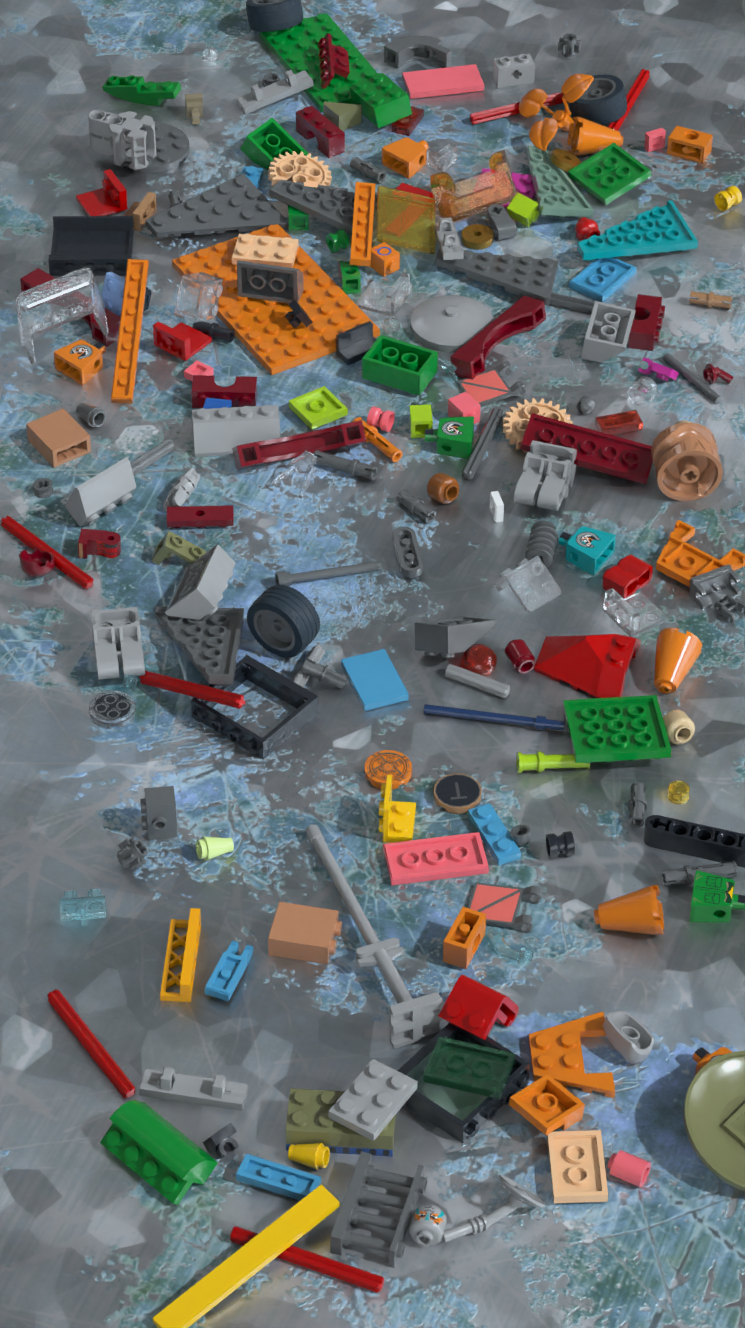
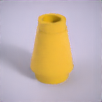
[288,1143,330,1170]

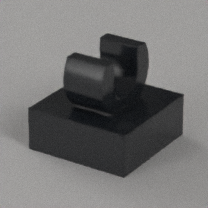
[285,299,313,328]
[203,1123,238,1158]

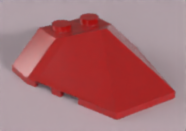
[534,634,641,699]

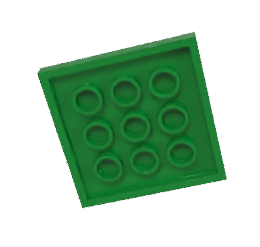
[563,695,671,763]

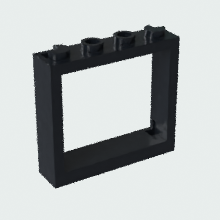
[191,655,319,760]
[397,1023,530,1144]

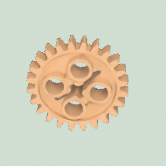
[268,151,332,188]
[503,398,573,453]

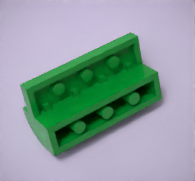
[100,1100,218,1205]

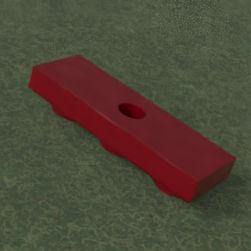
[167,505,234,528]

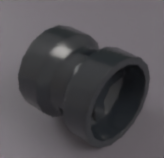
[546,831,575,858]

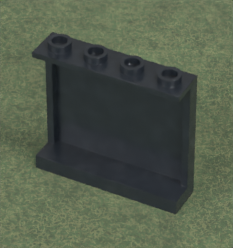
[48,216,134,276]

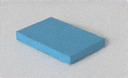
[568,257,637,302]
[341,649,409,711]

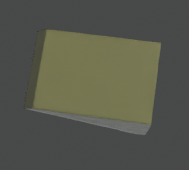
[323,102,362,131]

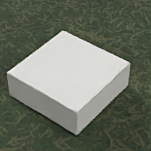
[489,491,504,523]

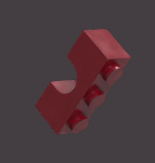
[296,106,345,158]
[628,294,665,351]
[191,375,257,408]

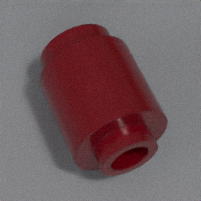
[504,639,535,674]

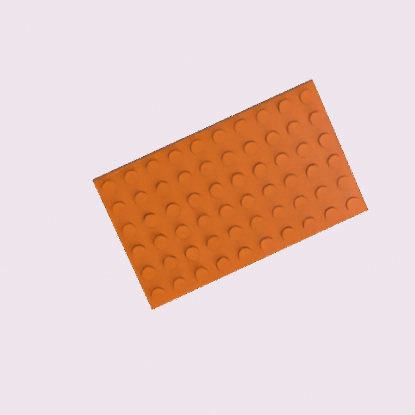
[172,224,380,375]

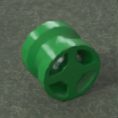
[326,229,350,253]

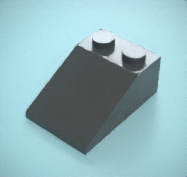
[415,616,496,658]

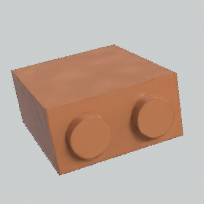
[26,408,91,468]
[268,901,342,965]

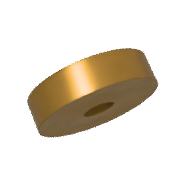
[550,149,581,172]
[461,224,494,250]

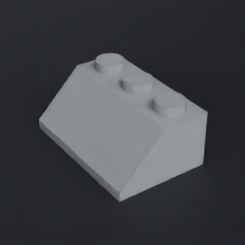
[581,301,636,362]
[65,457,137,527]

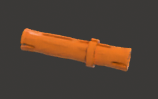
[353,417,403,462]

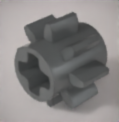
[558,34,581,57]
[117,838,148,869]

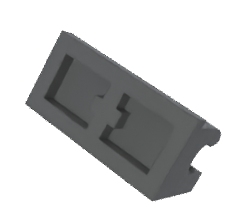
[689,564,741,610]

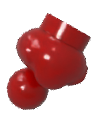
[575,217,600,241]

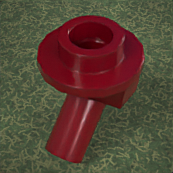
[703,363,733,384]

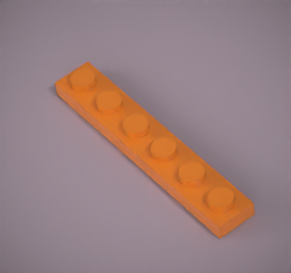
[350,182,375,267]

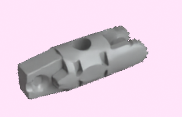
[163,468,200,512]

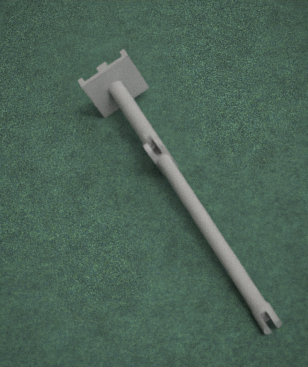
[305,824,442,1049]

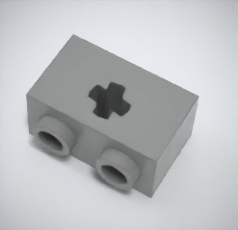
[493,54,535,88]

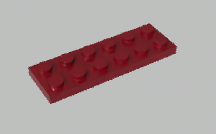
[520,413,653,484]

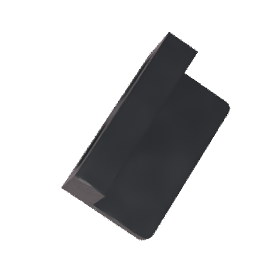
[336,321,377,365]

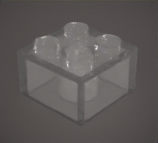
[174,272,223,323]

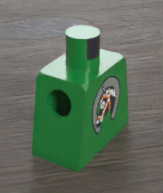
[425,417,474,459]

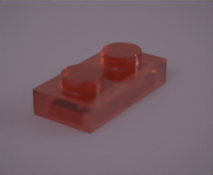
[392,106,424,136]
[595,410,643,435]

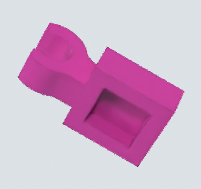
[638,358,679,382]

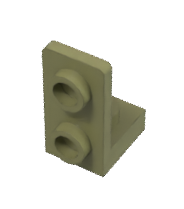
[152,531,206,565]

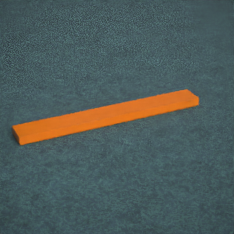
[111,259,149,404]

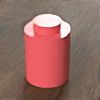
[608,1150,651,1188]

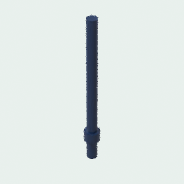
[424,704,565,731]

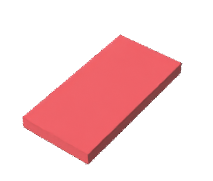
[402,64,484,99]
[383,832,489,886]

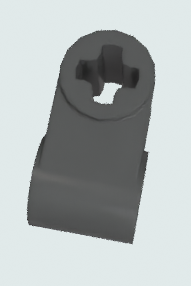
[486,204,517,241]

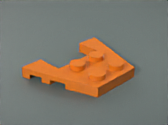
[656,520,745,587]
[528,1012,615,1098]

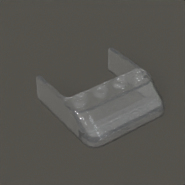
[16,268,108,364]

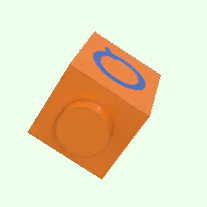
[370,242,400,277]

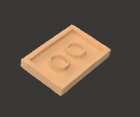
[232,234,299,268]
[547,1130,608,1203]

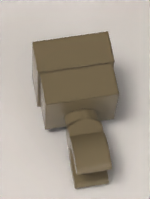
[185,93,203,125]

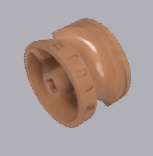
[651,422,723,501]

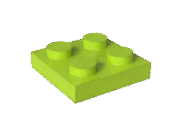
[289,386,348,430]

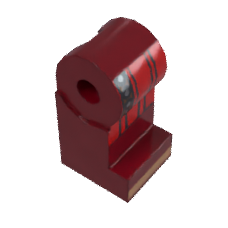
[78,528,121,559]

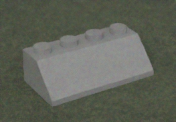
[192,405,280,457]
[165,544,236,620]

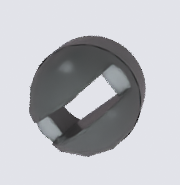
[576,396,595,415]
[511,825,531,846]

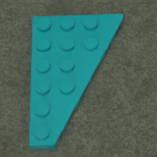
[577,200,698,261]

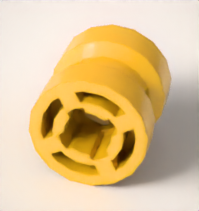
[714,185,742,211]

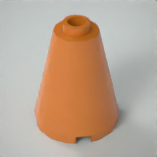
[567,117,623,156]
[654,628,702,694]
[594,885,664,935]

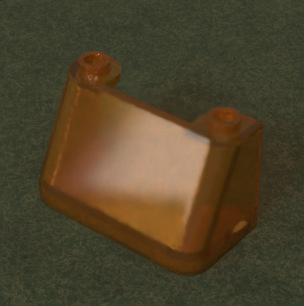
[430,149,517,222]

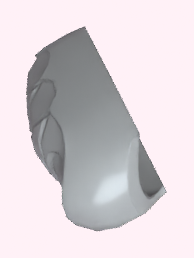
[603,1011,654,1064]

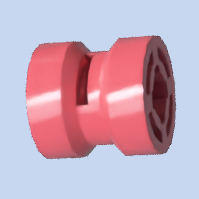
[367,406,395,432]

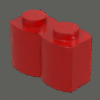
[602,555,653,600]

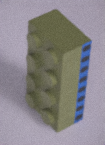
[285,1088,396,1157]

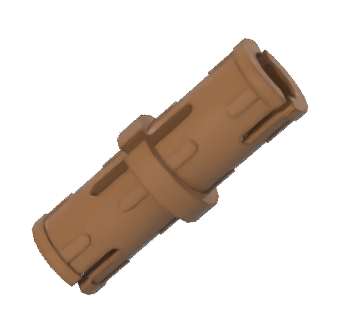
[689,291,732,310]

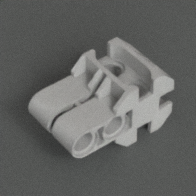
[88,110,156,170]
[514,440,577,511]
[91,607,145,680]

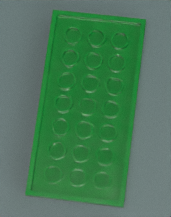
[260,13,378,113]

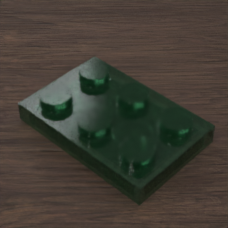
[423,1036,515,1099]

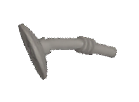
[442,1174,546,1243]

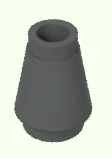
[76,403,106,427]

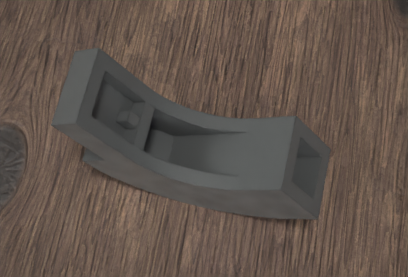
[384,36,451,69]

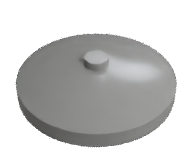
[410,295,493,352]

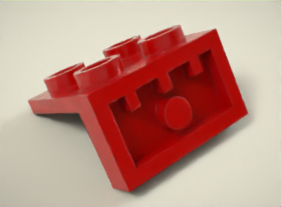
[76,169,128,216]
[153,321,212,361]

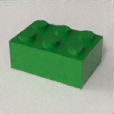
[349,73,412,129]
[362,335,438,396]

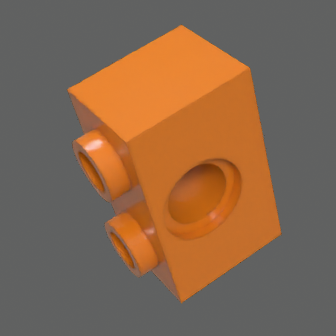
[667,125,713,163]
[443,907,486,969]

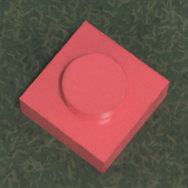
[644,128,666,153]
[184,360,214,381]

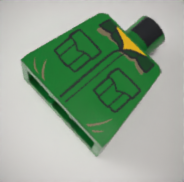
[689,870,745,923]

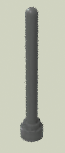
[275,561,382,586]

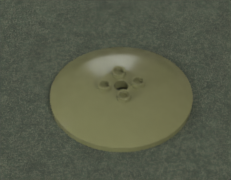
[683,1051,745,1191]

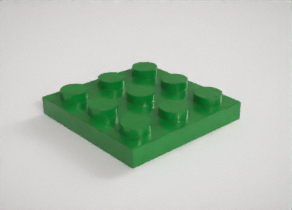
[568,143,651,205]

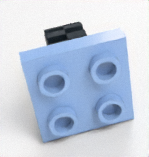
[99,272,152,317]

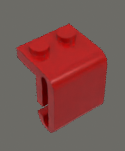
[438,975,519,1041]

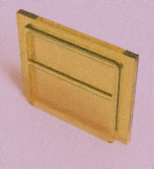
[377,186,435,255]

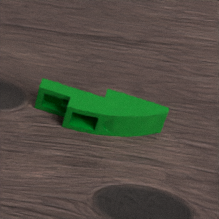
[102,75,181,106]

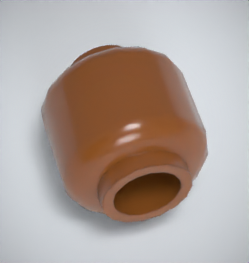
[427,473,459,504]

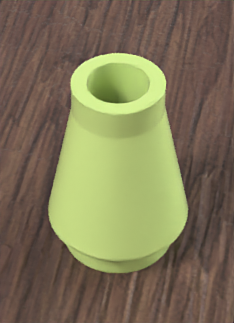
[195,836,234,861]

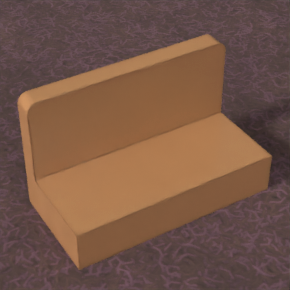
[124,192,157,232]

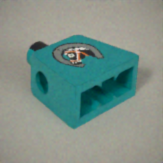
[559,526,616,576]

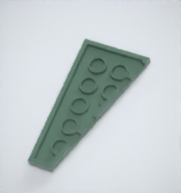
[526,146,594,218]

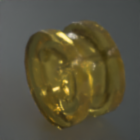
[667,781,690,804]

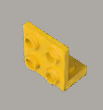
[379,775,416,843]

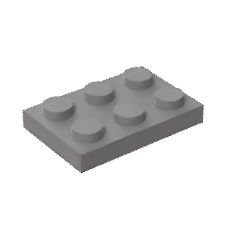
[328,1059,418,1141]

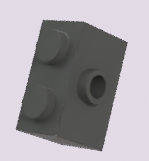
[140,786,178,840]

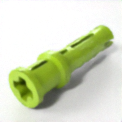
[516,751,590,773]

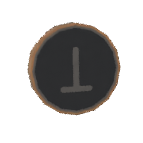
[434,773,482,814]

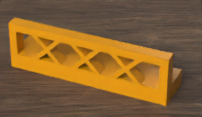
[160,908,201,1002]

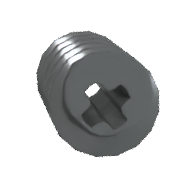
[525,520,558,569]

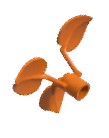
[519,74,594,151]

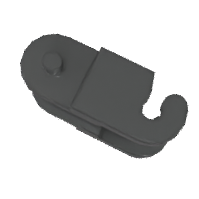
[714,595,745,623]

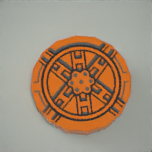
[365,750,412,790]

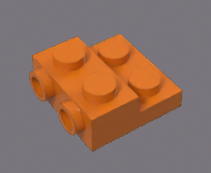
[509,1074,585,1135]

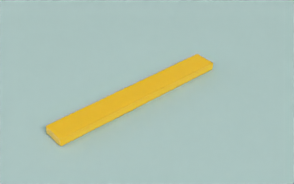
[152,1184,340,1328]

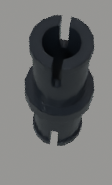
[193,320,235,343]

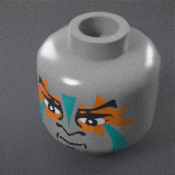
[409,1204,447,1246]

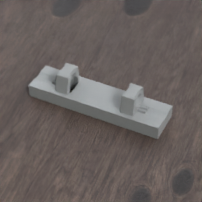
[237,70,314,114]
[434,217,464,260]
[139,1067,248,1111]

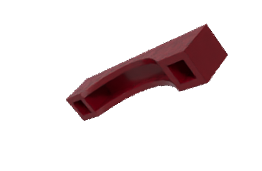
[20,268,121,347]
[450,296,546,380]
[232,420,366,470]

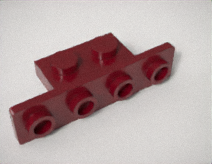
[317,33,350,89]

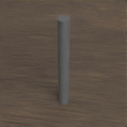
[663,353,722,404]

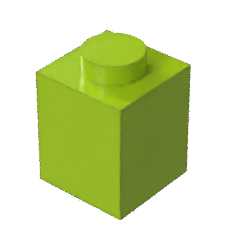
[507,192,540,227]
[409,404,433,438]

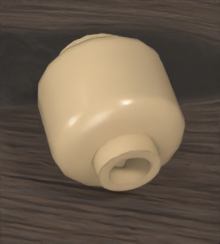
[663,710,695,745]

